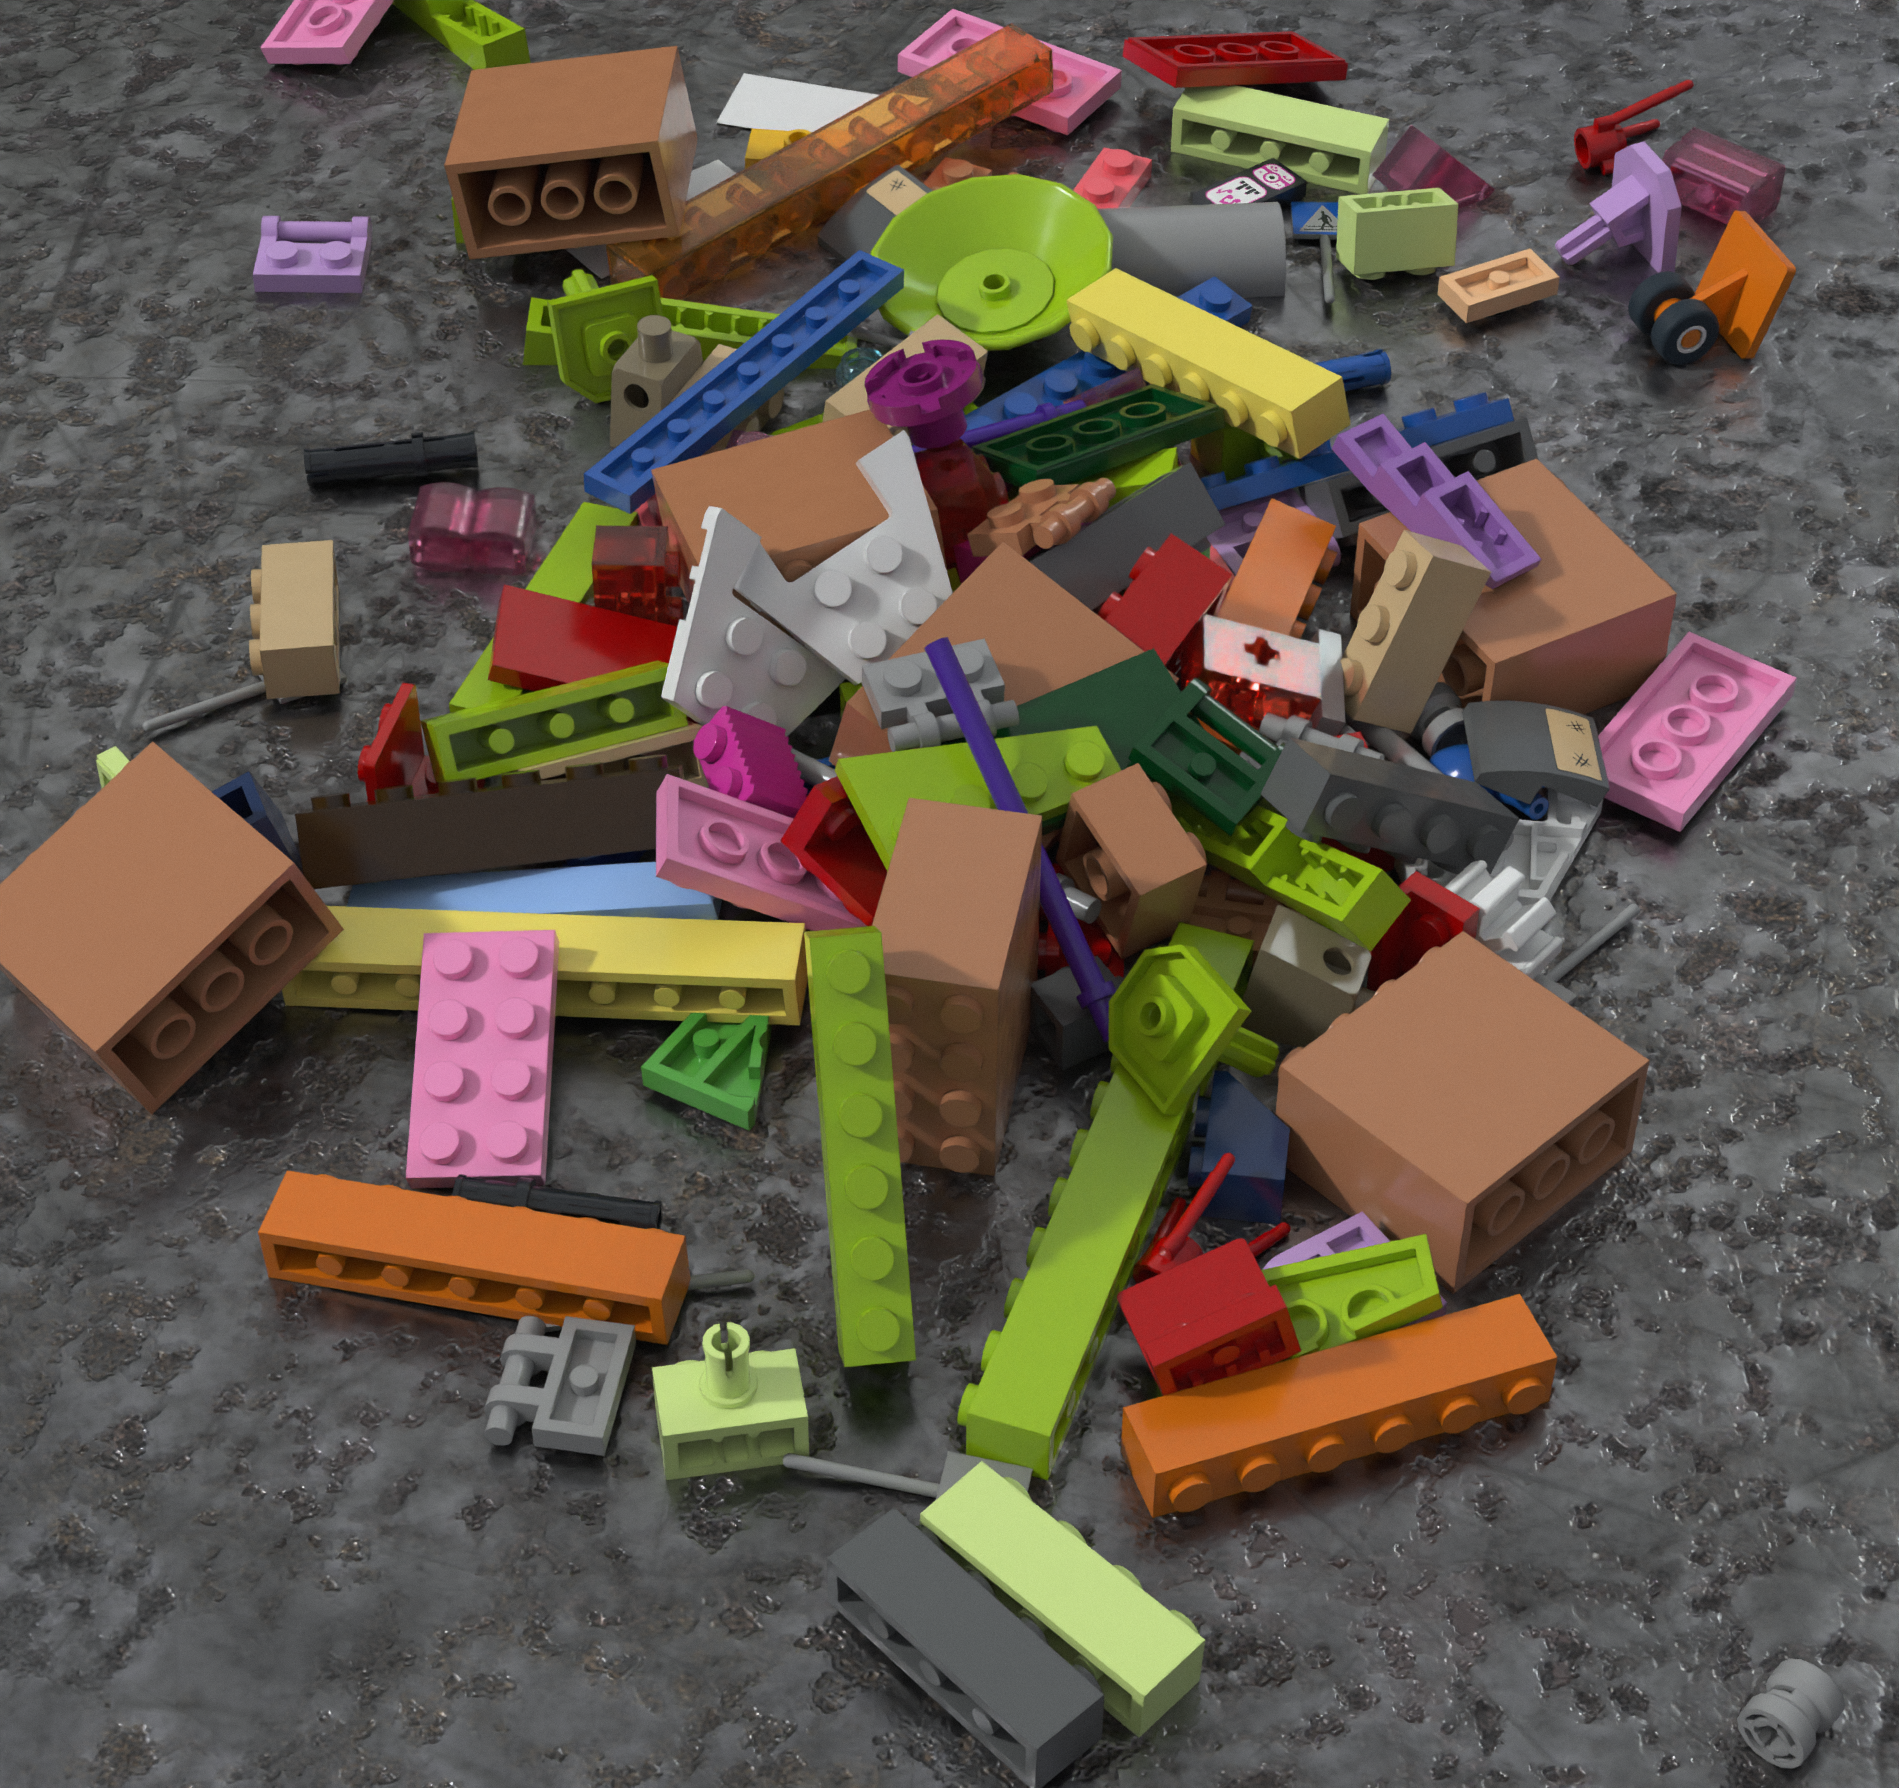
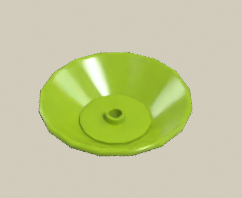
[870,174,1113,351]

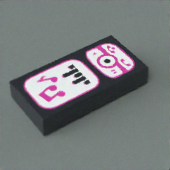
[1193,158,1307,208]

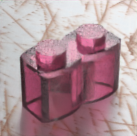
[408,483,537,576]

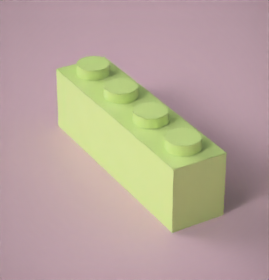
[1171,85,1389,194]
[920,1461,1205,1737]

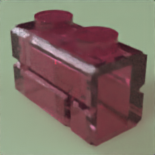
[1662,127,1786,224]

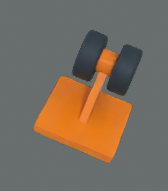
[1628,210,1796,365]

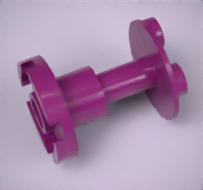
[864,339,1013,530]

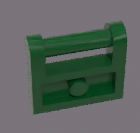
[1128,677,1285,836]

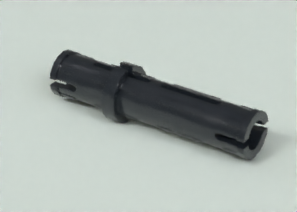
[304,431,479,485]
[452,1174,663,1230]

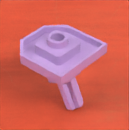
[1555,142,1682,273]

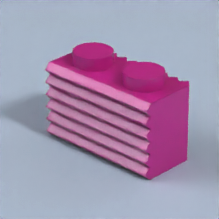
[693,706,808,819]

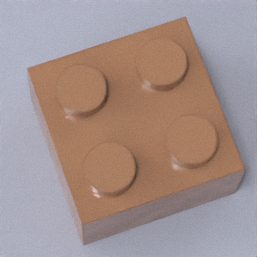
[1056,763,1207,959]

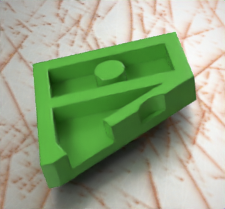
[641,1013,772,1131]

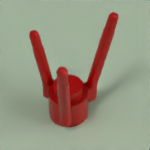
[1574,79,1694,175]
[1133,1152,1291,1284]

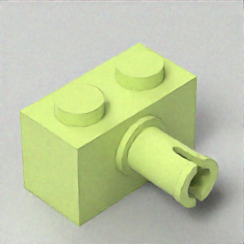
[1336,188,1458,280]
[652,1322,809,1480]

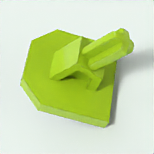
[547,269,663,403]
[1109,944,1279,1116]

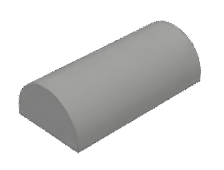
[1098,202,1286,298]

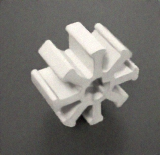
[1445,860,1563,979]

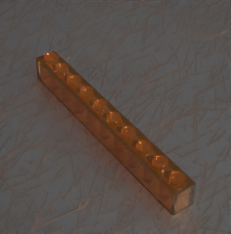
[606,23,1054,300]

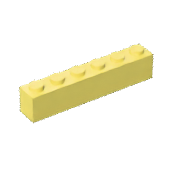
[1066,268,1351,459]

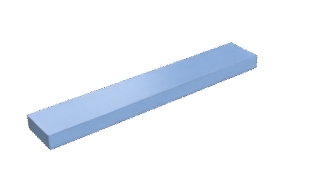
[346,862,722,920]

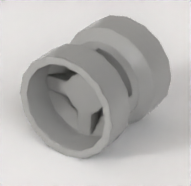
[1409,682,1468,758]
[1737,1658,1845,1769]

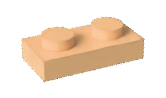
[1437,248,1560,323]

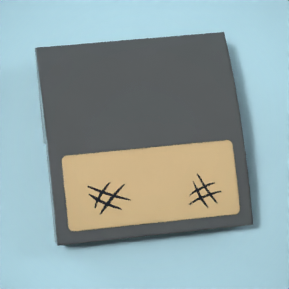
[817,164,932,263]
[1462,700,1610,807]

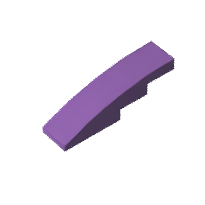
[1332,414,1542,589]

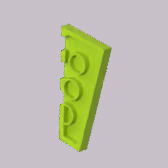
[834,726,1122,872]
[1261,1234,1443,1364]

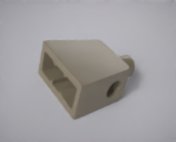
[610,315,703,448]
[1241,905,1376,1048]

